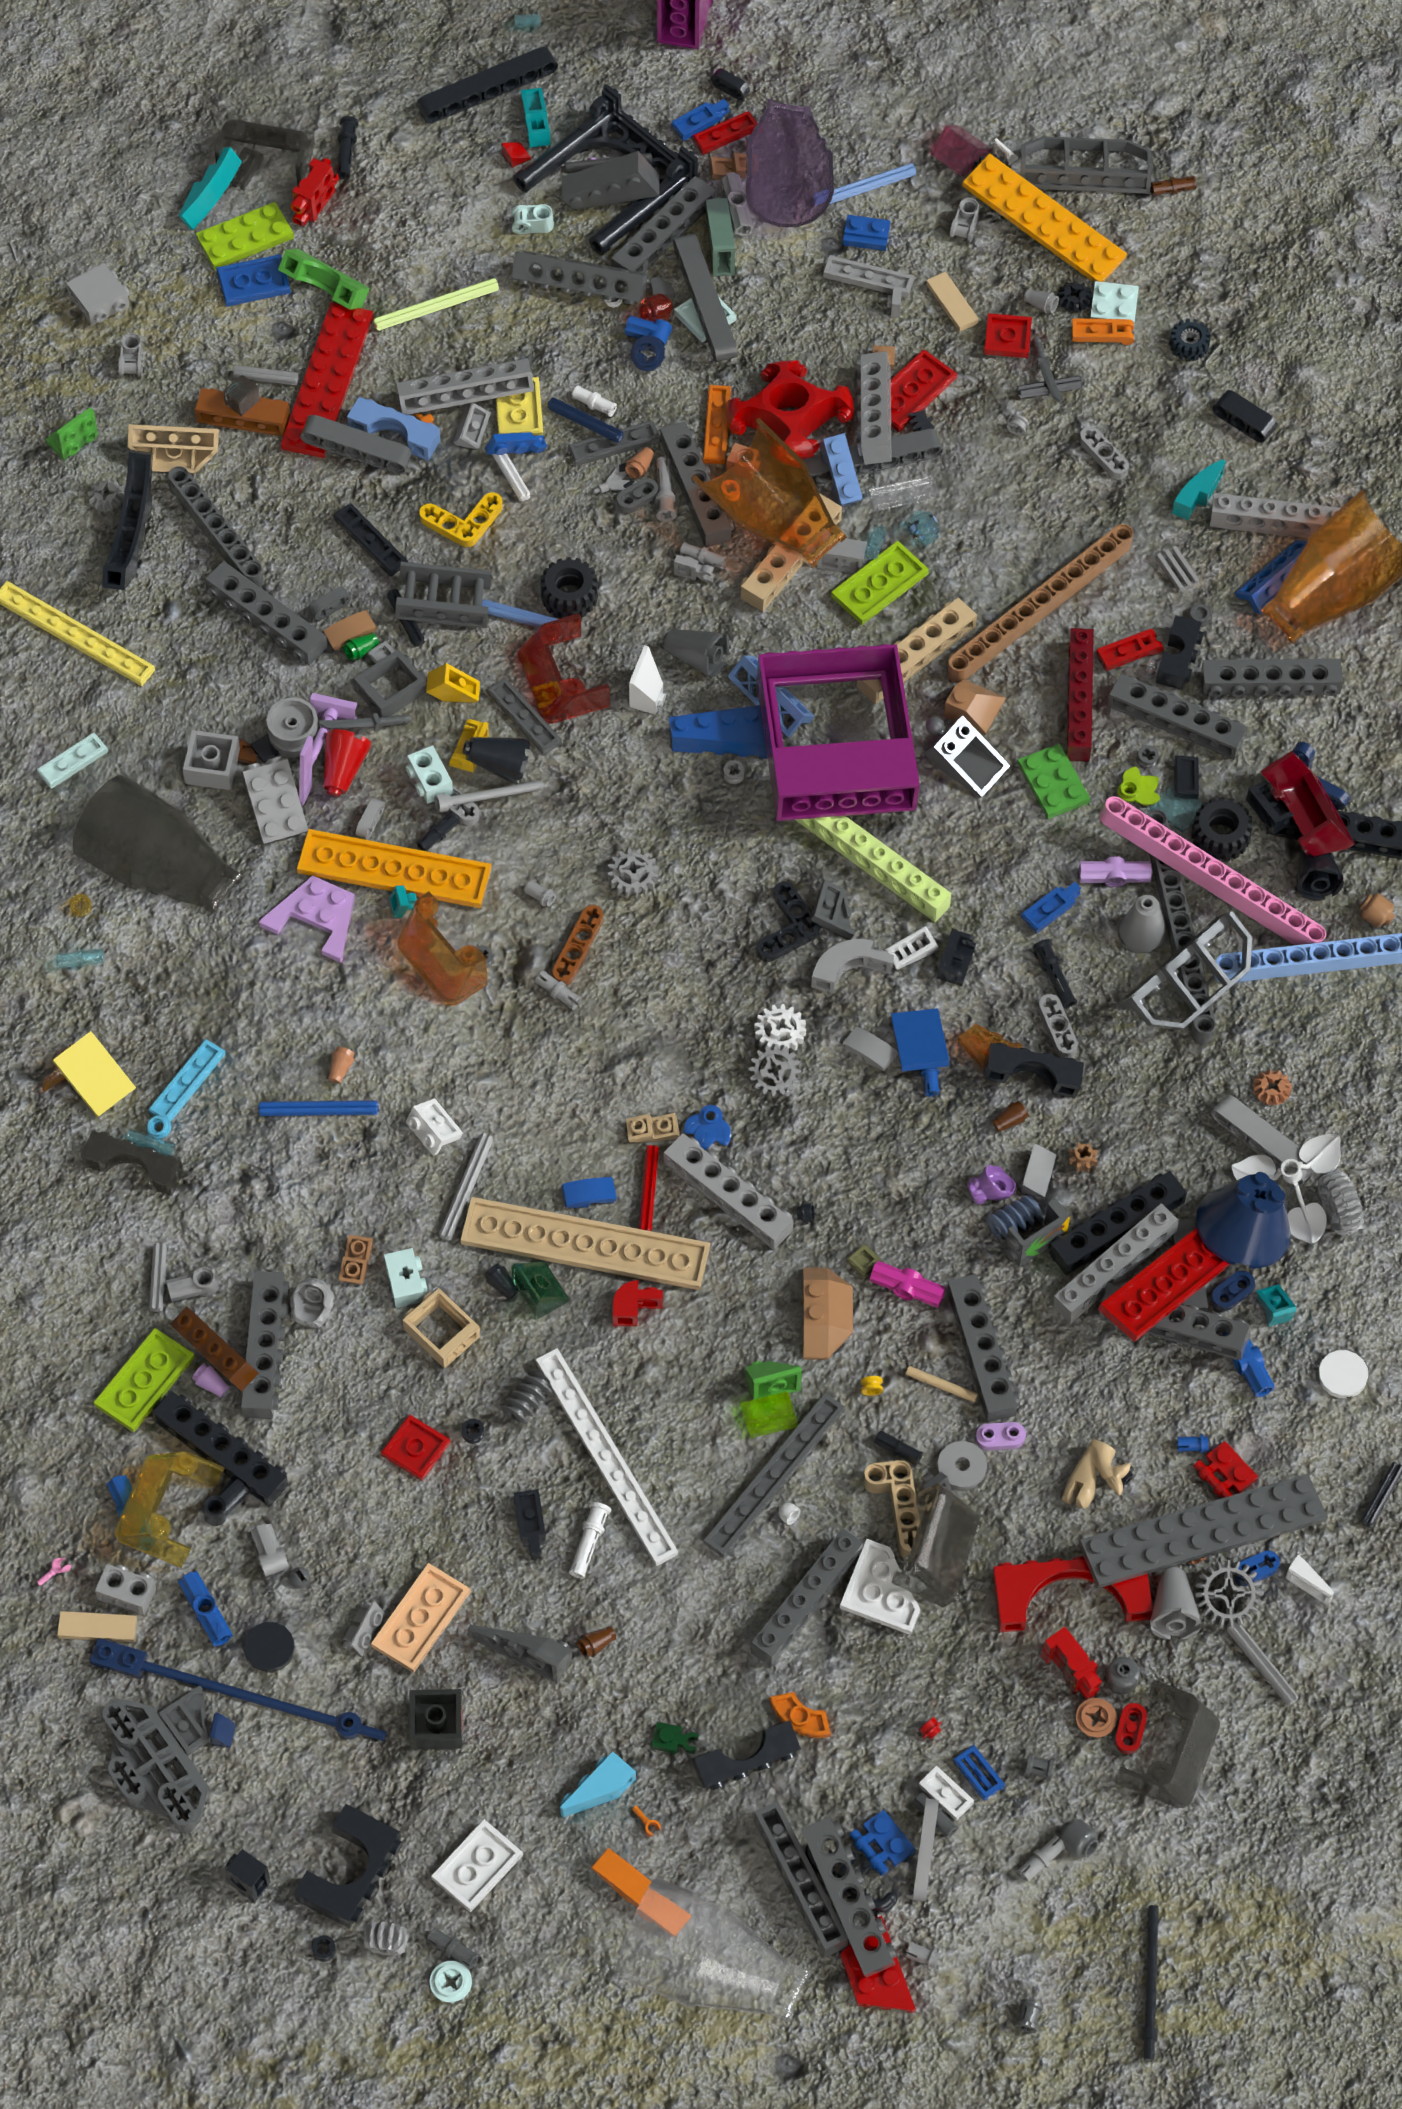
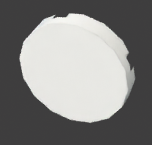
[1318,1350,1368,1398]

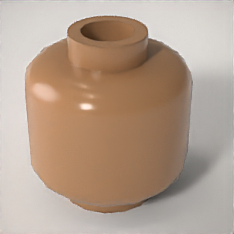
[1359,893,1395,928]

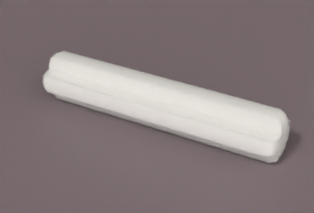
[492,454,530,502]

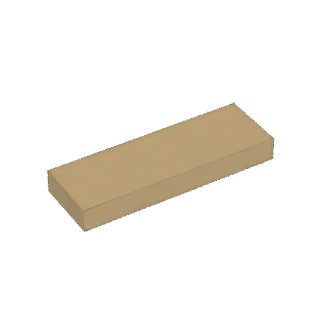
[926,272,979,332]
[58,1611,137,1643]

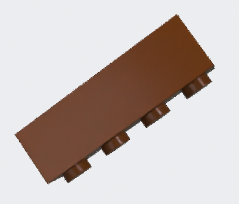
[195,388,290,437]

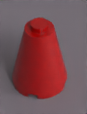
[324,729,372,797]

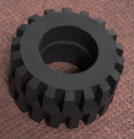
[541,557,598,620]
[1191,797,1253,862]

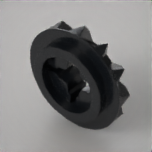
[1057,280,1092,312]

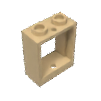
[403,1288,480,1369]

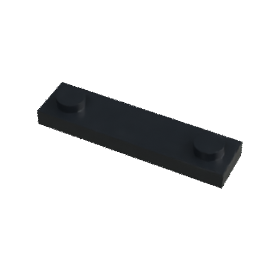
[333,503,408,577]

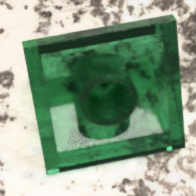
[511,1262,570,1319]

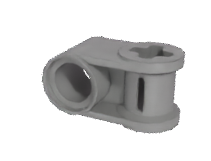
[950,198,979,242]
[119,333,143,376]

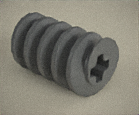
[500,1368,552,1425]

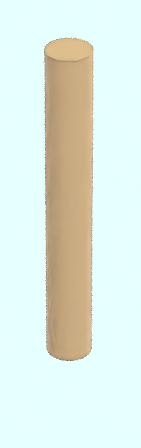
[906,1366,978,1403]

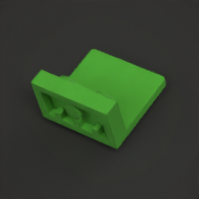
[46,407,98,460]

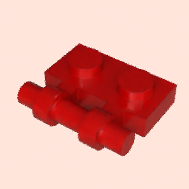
[1193,1441,1258,1498]

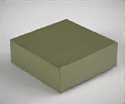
[847,1244,881,1278]

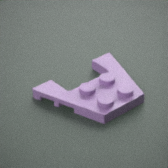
[259,876,355,963]

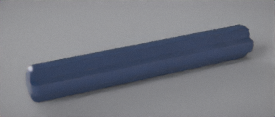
[547,397,624,443]

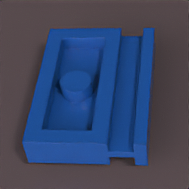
[843,215,891,251]

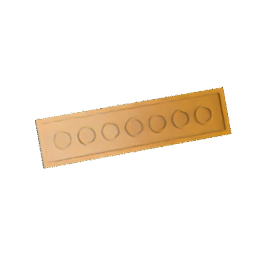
[962,153,1127,283]
[297,829,492,909]

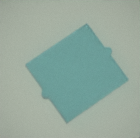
[1151,784,1203,833]

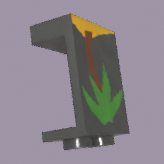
[1005,1198,1070,1267]

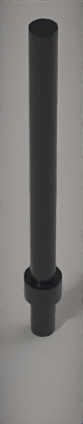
[1142,1905,1159,2062]

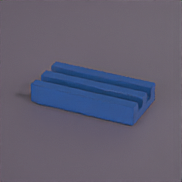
[953,1745,1005,1802]

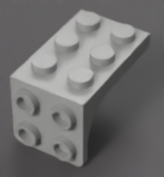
[240,756,308,844]

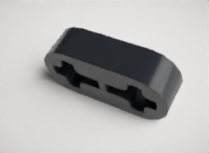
[711,68,750,100]

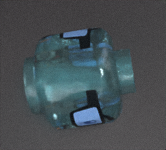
[907,510,941,546]

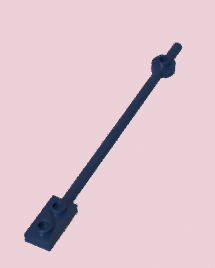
[90,1638,387,1741]

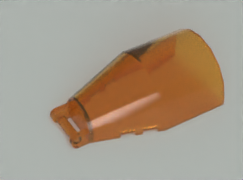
[692,418,847,568]
[1261,490,1402,644]

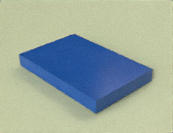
[216,254,291,307]
[891,1008,949,1071]

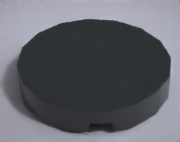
[244,1622,295,1673]

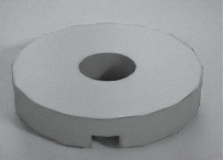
[937,1441,987,1490]

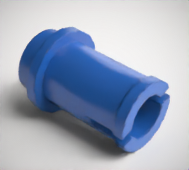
[921,1068,940,1097]
[1177,1434,1208,1454]

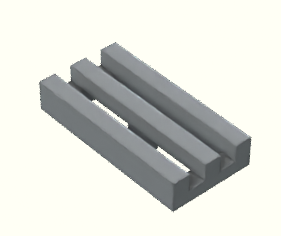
[1156,546,1199,592]

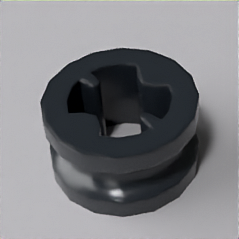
[462,1419,484,1444]
[312,1935,336,1962]

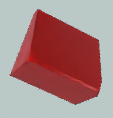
[501,142,531,168]

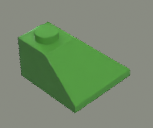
[745,1361,802,1403]

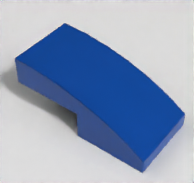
[561,1177,617,1208]

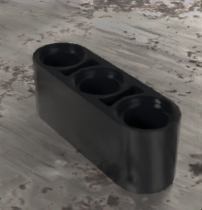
[1212,390,1278,443]

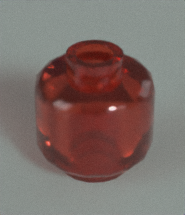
[639,293,673,322]

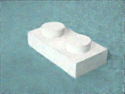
[918,1765,974,1821]

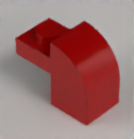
[613,1280,663,1326]

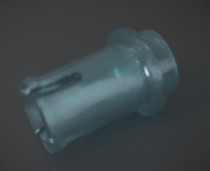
[514,12,541,29]

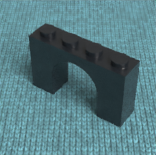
[294,1803,403,1929]

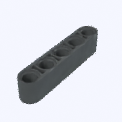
[300,415,412,474]

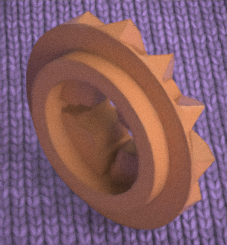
[1253,1068,1292,1105]
[1076,1698,1117,1739]

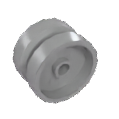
[266,697,319,758]

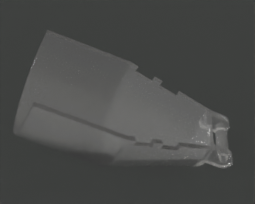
[615,1877,811,2022]

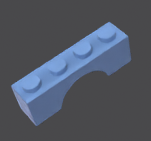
[347,397,440,461]

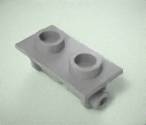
[342,1600,385,1657]

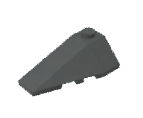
[468,1624,572,1684]

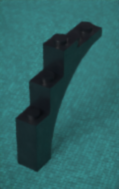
[102,450,153,590]

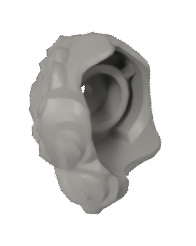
[290,1278,334,1328]

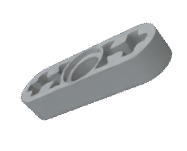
[1080,427,1129,480]
[1038,994,1078,1058]

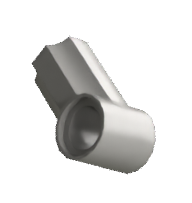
[167,1267,218,1302]
[251,1523,289,1577]

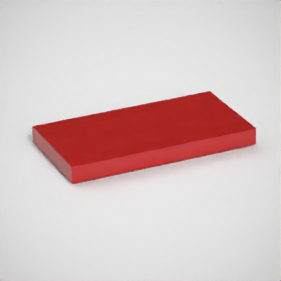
[891,349,957,432]

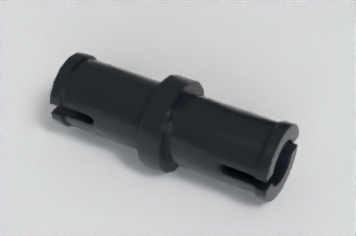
[416,811,460,851]

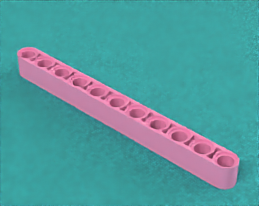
[1099,796,1326,945]

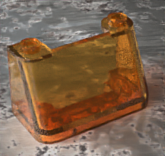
[398,891,488,1006]

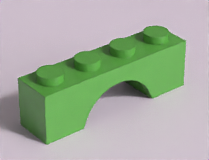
[278,249,370,310]

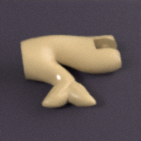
[1062,1439,1131,1509]

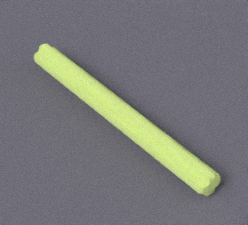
[374,278,499,331]

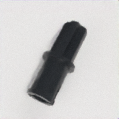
[874,1431,923,1466]

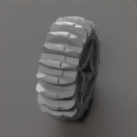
[1317,1170,1364,1236]
[1195,1560,1264,1629]

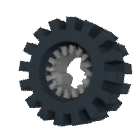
[1169,318,1211,361]

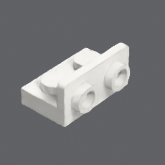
[406,1098,463,1156]

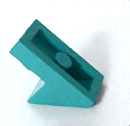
[1256,1284,1297,1327]

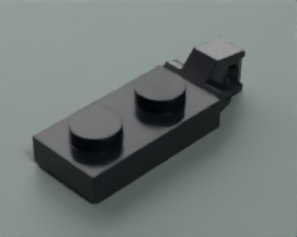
[514,1489,546,1560]

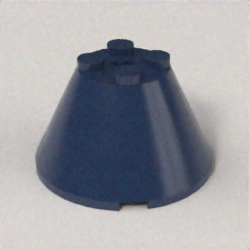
[1196,1172,1291,1269]

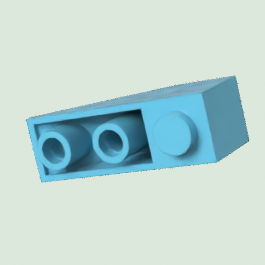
[560,1752,636,1818]

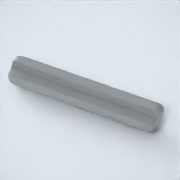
[233,365,299,385]
[149,1243,167,1312]

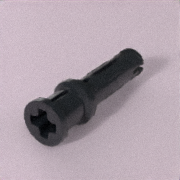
[336,116,359,179]
[1032,939,1077,1009]

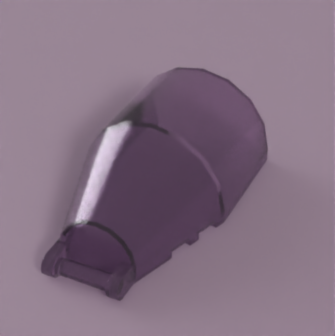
[745,99,834,227]

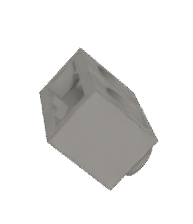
[95,1564,156,1616]

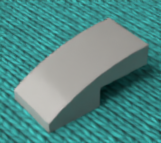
[843,1026,898,1071]

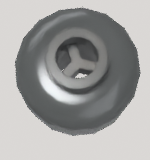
[1106,1657,1140,1694]
[1060,1819,1099,1858]

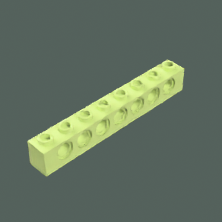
[796,816,952,922]

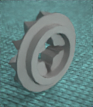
[88,478,124,511]

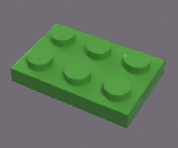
[1017,743,1090,819]

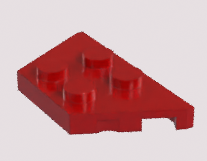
[840,1915,916,2013]

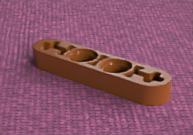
[552,905,603,986]

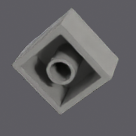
[183,730,240,790]

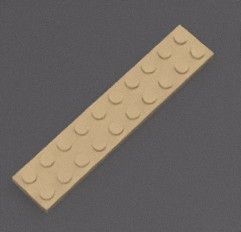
[461,1197,711,1291]

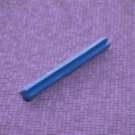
[259,1100,379,1116]

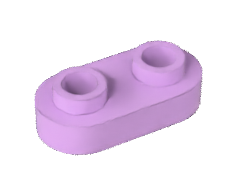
[976,1422,1026,1451]

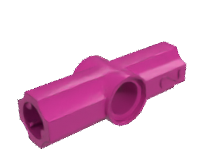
[870,1261,946,1308]

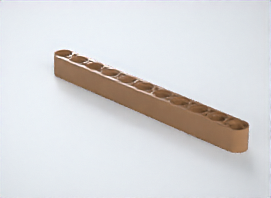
[947,524,1133,683]

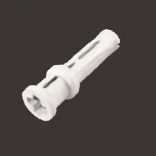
[569,1502,611,1579]

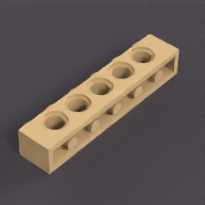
[740,494,842,612]
[856,598,977,705]

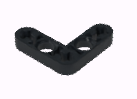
[757,881,819,962]

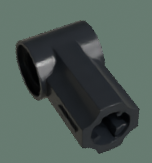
[204,1477,249,1526]

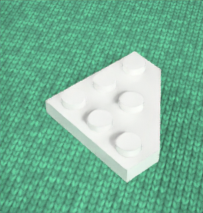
[840,1539,920,1635]

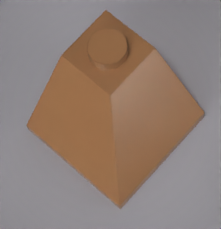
[944,679,1006,735]

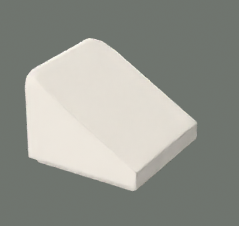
[993,138,1018,166]

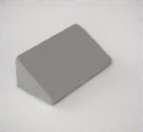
[453,403,491,450]
[1021,1144,1057,1199]

